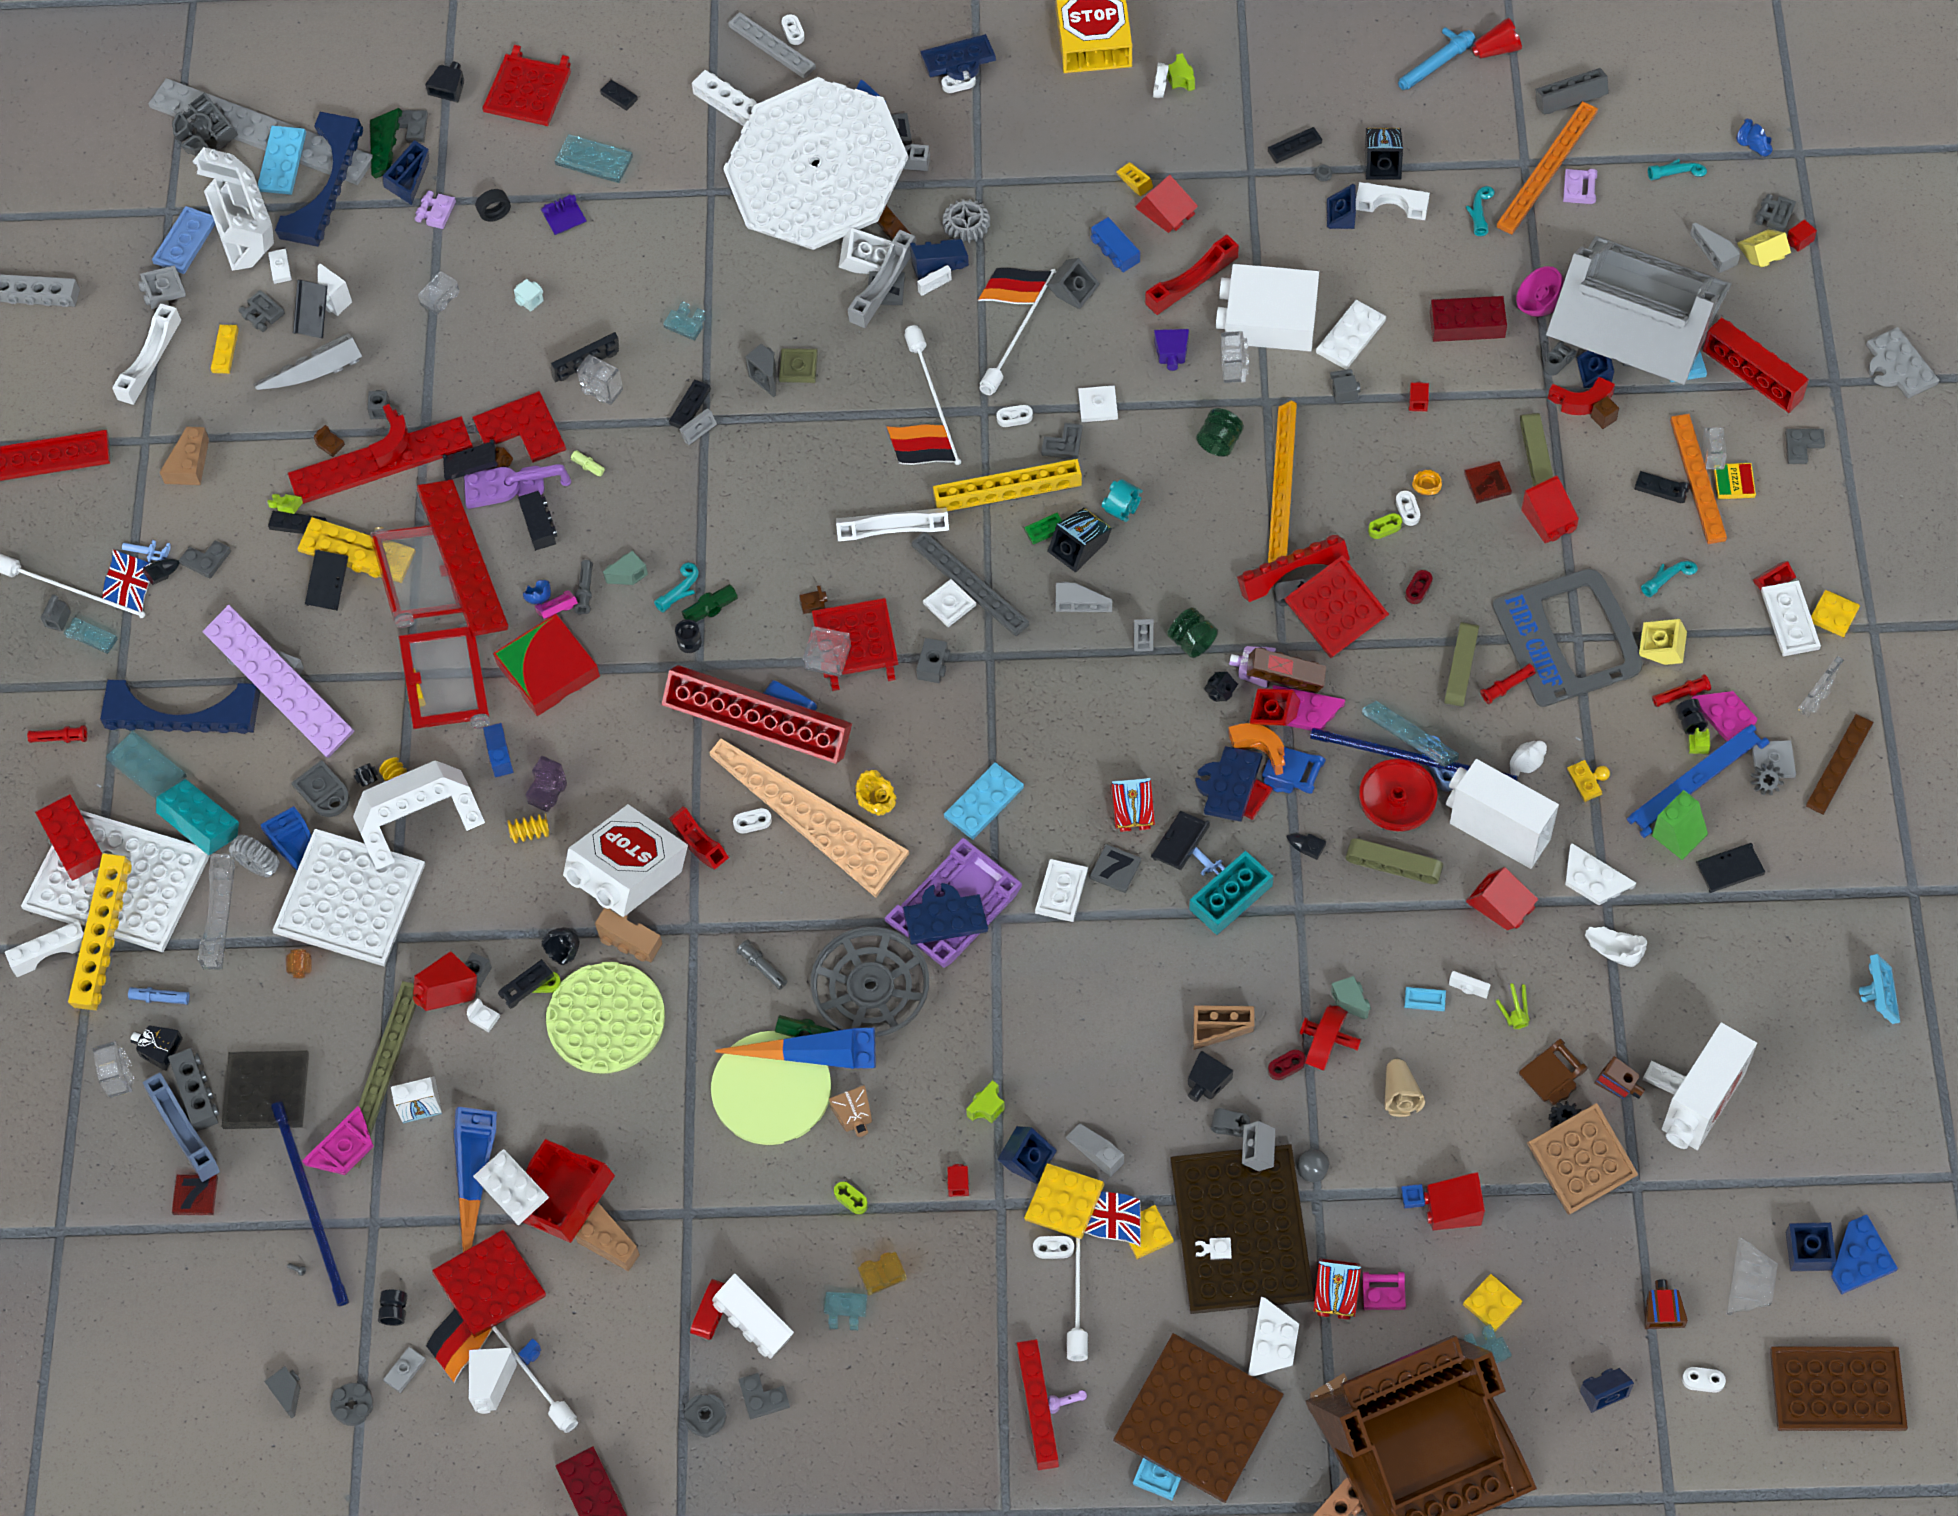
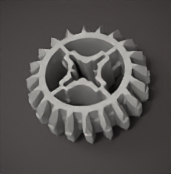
[942,199,990,244]
[229,835,280,878]

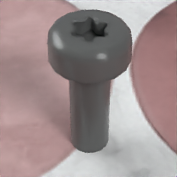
[287,1263,306,1276]

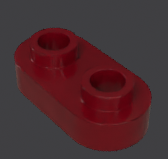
[1405,570,1433,604]
[1268,1050,1306,1080]

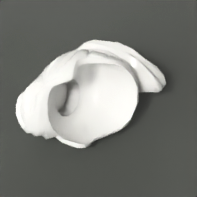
[1510,740,1547,779]

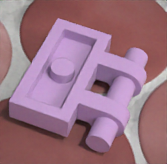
[415,191,456,229]

